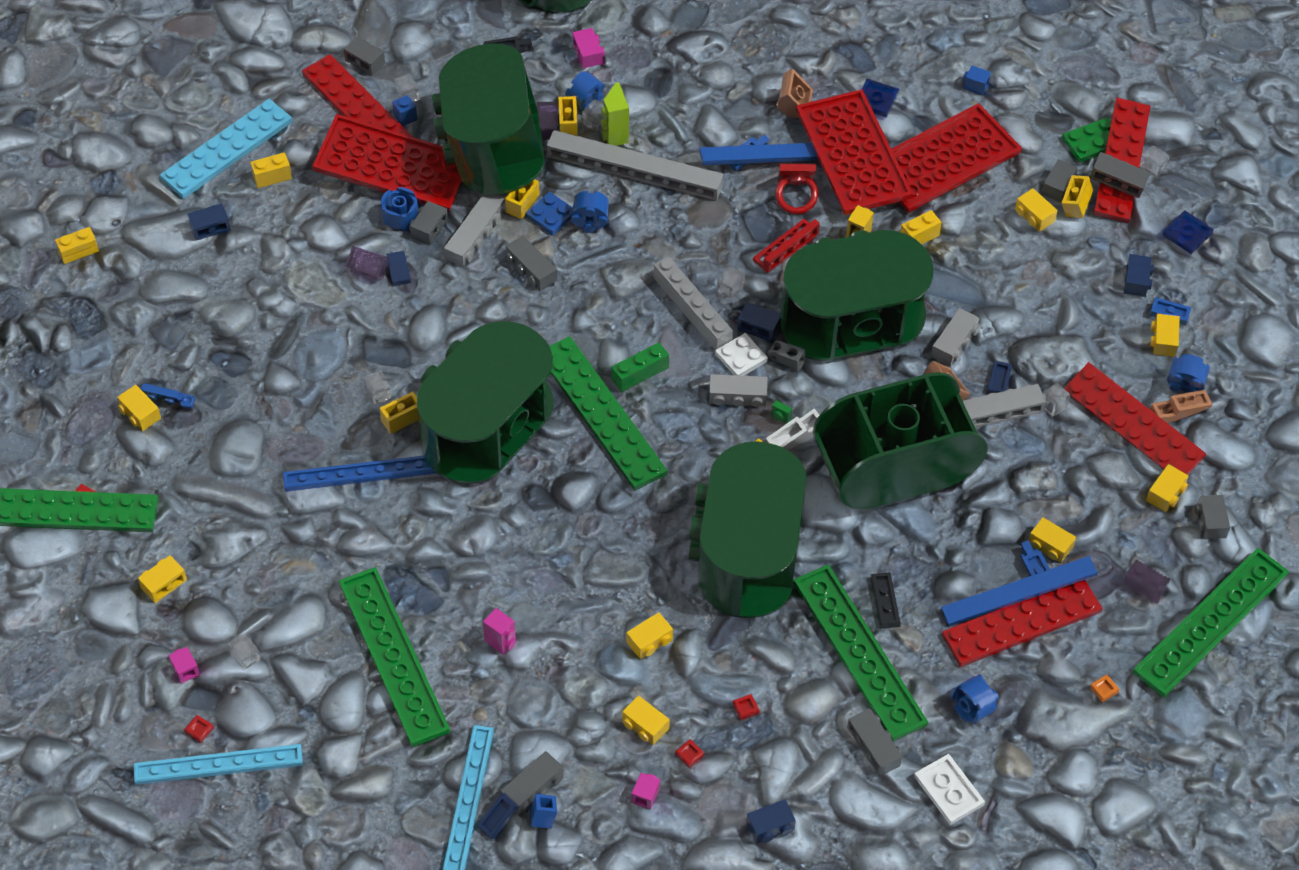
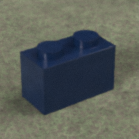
[187,203,231,241]
[1124,254,1154,297]
[737,302,780,342]
[746,799,796,844]

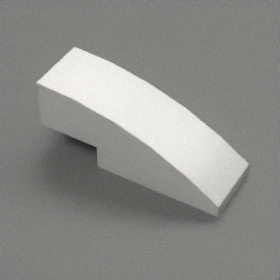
[766,408,819,450]

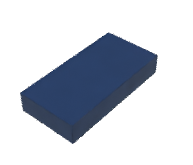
[386,251,411,286]
[986,361,1012,394]
[477,792,519,839]

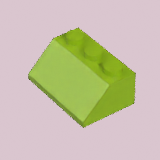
[601,82,629,146]

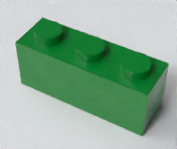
[611,342,669,393]

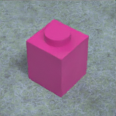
[169,647,200,684]
[631,773,660,810]

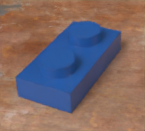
[1150,297,1191,326]

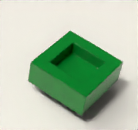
[771,400,792,424]

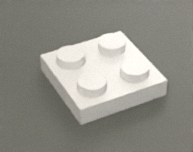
[715,333,768,376]

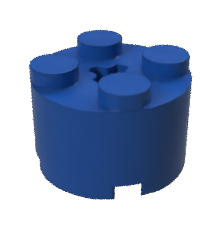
[565,71,605,113]
[381,187,418,231]
[571,191,609,233]
[1167,354,1210,393]
[951,674,999,724]

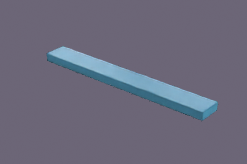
[443,725,494,870]
[134,744,303,785]

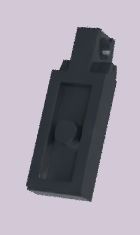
[483,36,533,53]

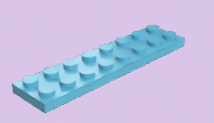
[160,99,293,199]

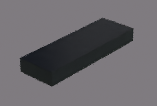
[870,572,901,629]

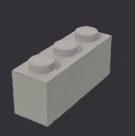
[931,308,980,367]
[709,374,767,407]

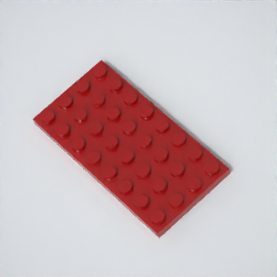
[796,89,913,215]
[892,103,1022,213]
[312,114,462,213]

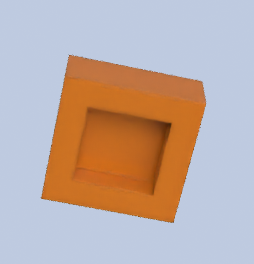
[1090,674,1120,703]

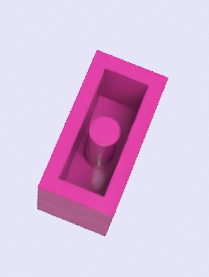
[573,28,605,68]
[483,608,516,655]

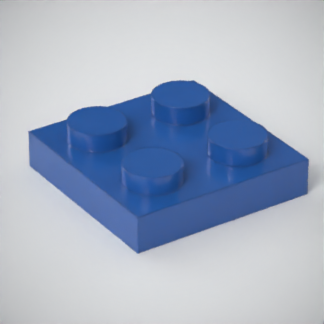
[526,192,572,236]

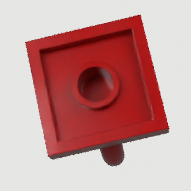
[775,164,818,215]

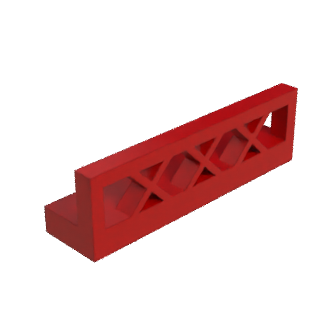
[753,219,820,273]

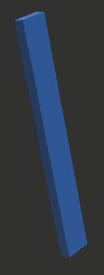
[699,143,819,165]
[283,456,437,492]
[941,556,1098,627]

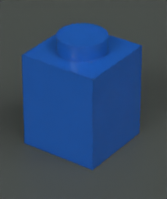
[962,66,991,95]
[392,95,418,126]
[530,794,557,829]

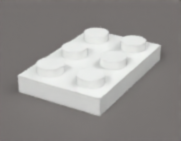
[914,754,985,825]

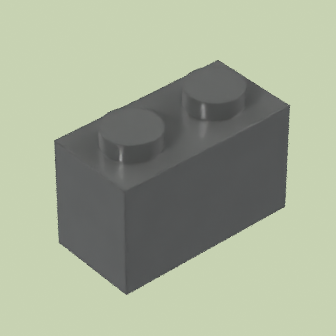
[344,37,385,76]
[1041,159,1079,203]
[409,201,448,245]
[1195,495,1230,539]

